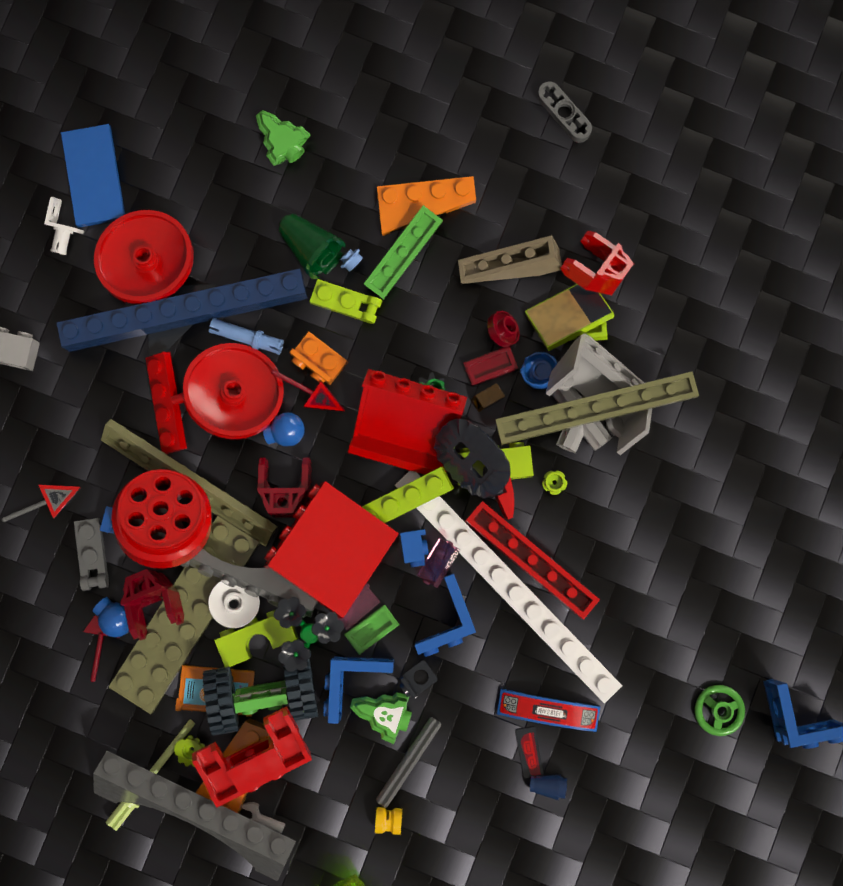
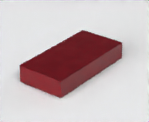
[463,347,518,386]

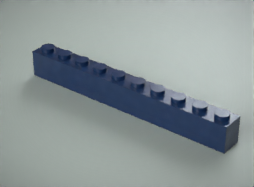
[57,269,308,352]

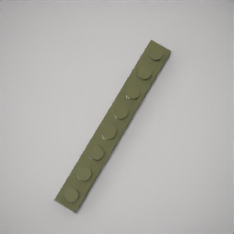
[495,371,699,445]
[101,419,277,547]

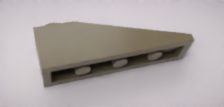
[458,236,562,284]

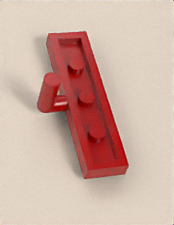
[145,352,187,454]

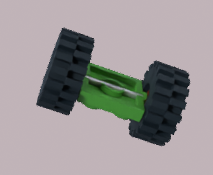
[203,659,318,736]

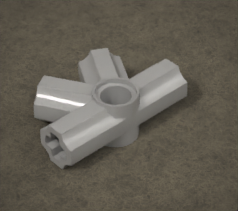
[552,386,612,453]

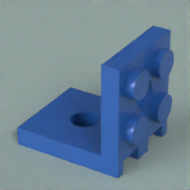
[414,574,476,657]
[324,656,394,724]
[763,679,843,749]

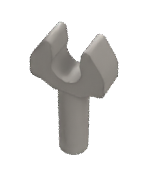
[242,802,285,833]

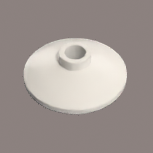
[209,582,260,628]

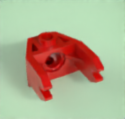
[560,231,634,296]

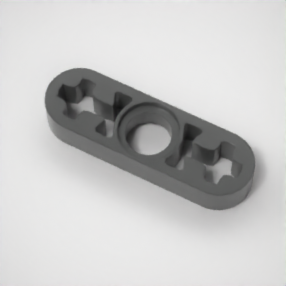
[538,82,592,143]

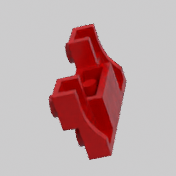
[192,706,312,807]

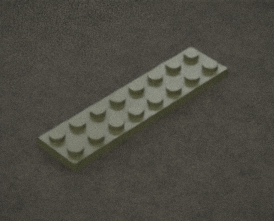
[109,516,260,714]

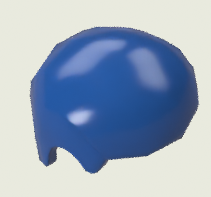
[520,352,558,389]

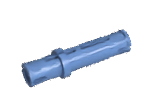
[209,318,284,355]

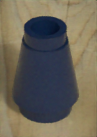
[530,775,567,801]

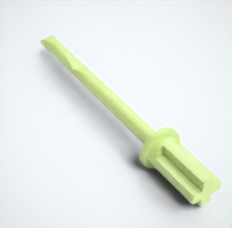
[106,719,195,831]

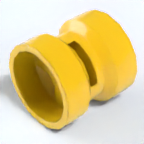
[375,807,402,835]

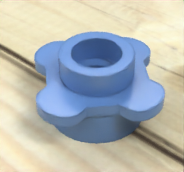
[340,249,363,272]

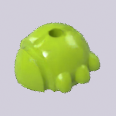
[174,735,205,767]

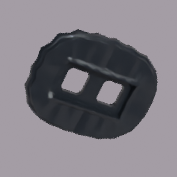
[434,419,511,499]

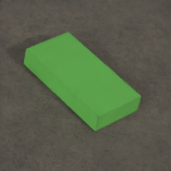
[344,605,400,655]

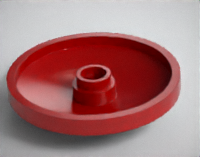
[94,210,194,304]
[183,343,284,439]

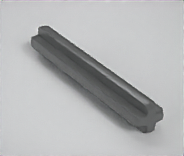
[376,717,441,808]

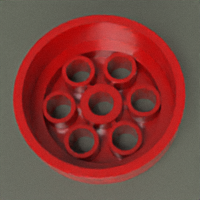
[112,469,212,569]

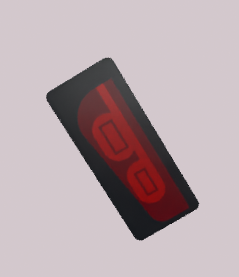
[516,727,544,778]

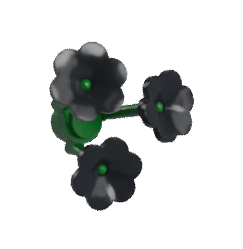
[274,597,344,672]

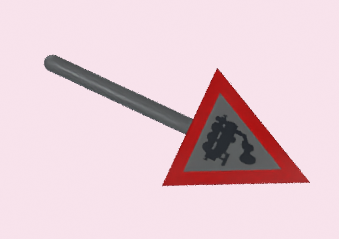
[2,485,80,522]

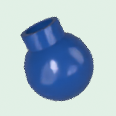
[263,412,305,446]
[92,597,129,637]

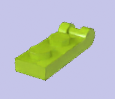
[310,279,382,324]

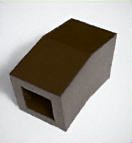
[471,383,505,412]

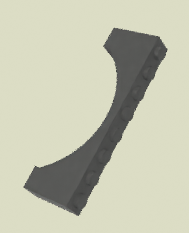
[130,484,318,618]
[93,751,296,881]

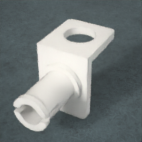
[44,197,84,255]

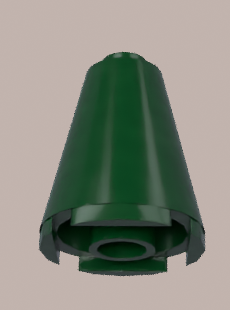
[279,214,346,279]

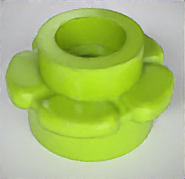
[542,471,567,495]

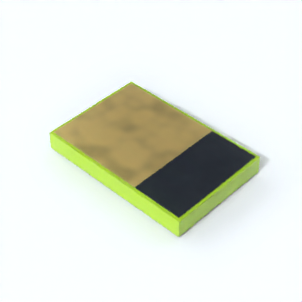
[525,284,614,351]

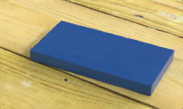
[61,124,125,228]

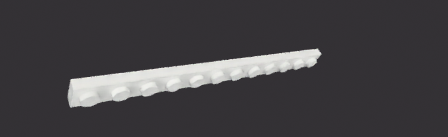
[395,471,622,703]

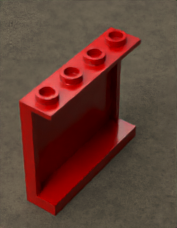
[348,369,467,475]
[264,481,399,618]

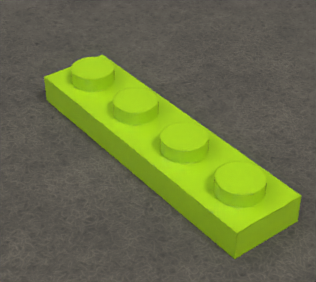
[362,466,454,523]

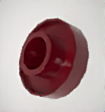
[487,311,520,347]

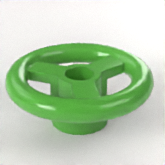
[695,685,745,736]

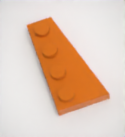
[377,176,476,236]

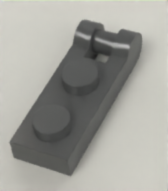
[74,518,109,591]

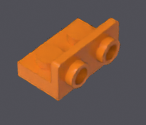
[289,332,348,385]

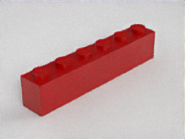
[465,501,600,619]

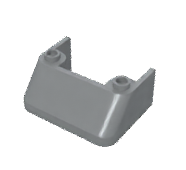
[546,334,652,455]

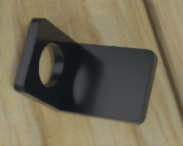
[399,660,437,700]

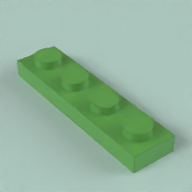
[364,205,443,300]

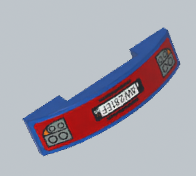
[497,689,600,732]

